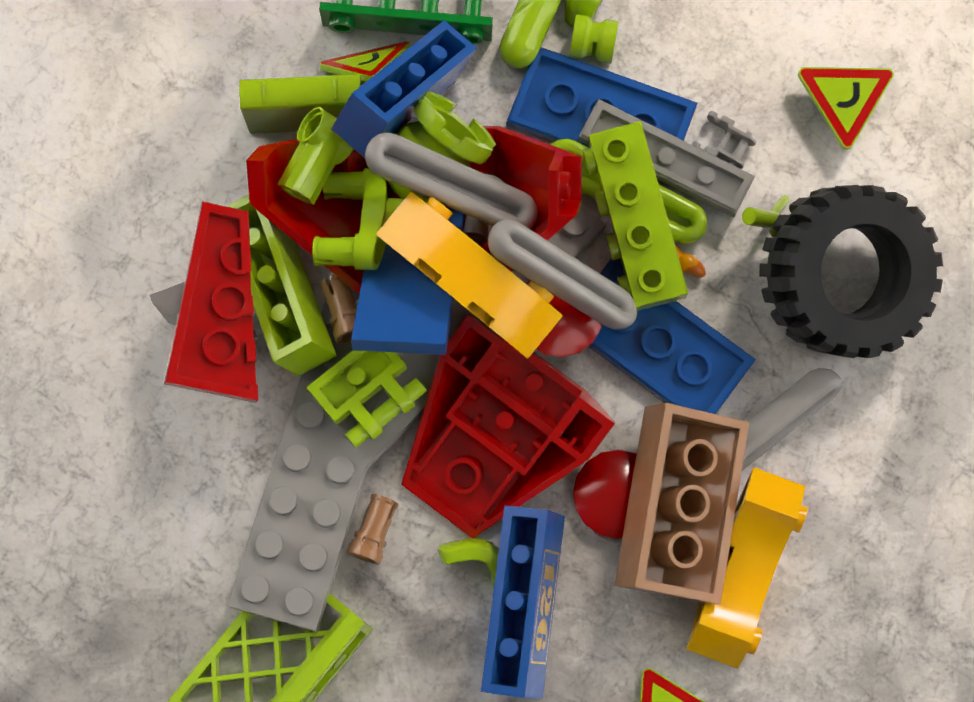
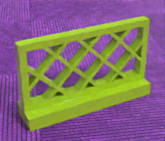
[168,593,373,702]

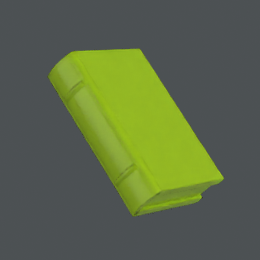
[239,74,362,134]

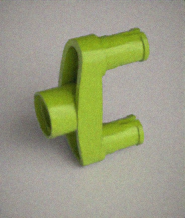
[312,168,405,270]

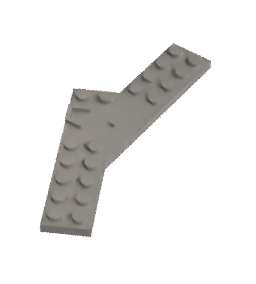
[227,202,606,632]

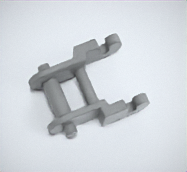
[692,111,756,169]

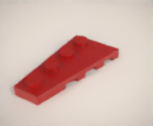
[164,201,259,403]

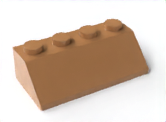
[614,403,749,604]

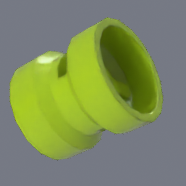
[569,14,619,64]

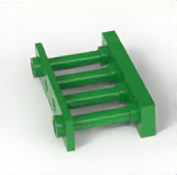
[319,0,493,45]

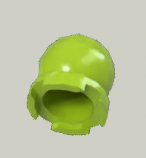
[387,91,496,202]

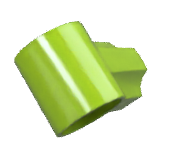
[277,107,354,205]

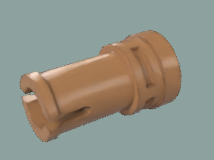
[320,275,357,344]
[346,494,399,565]

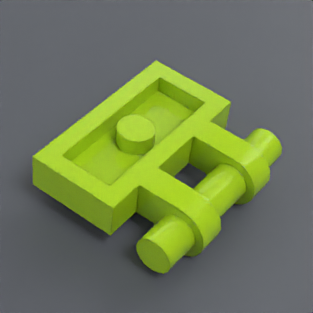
[306,350,427,448]

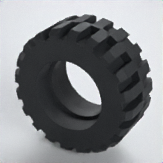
[759,185,943,359]

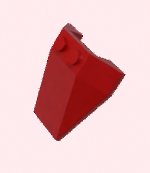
[401,314,616,539]

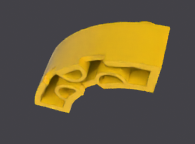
[376,192,563,358]
[686,467,808,669]

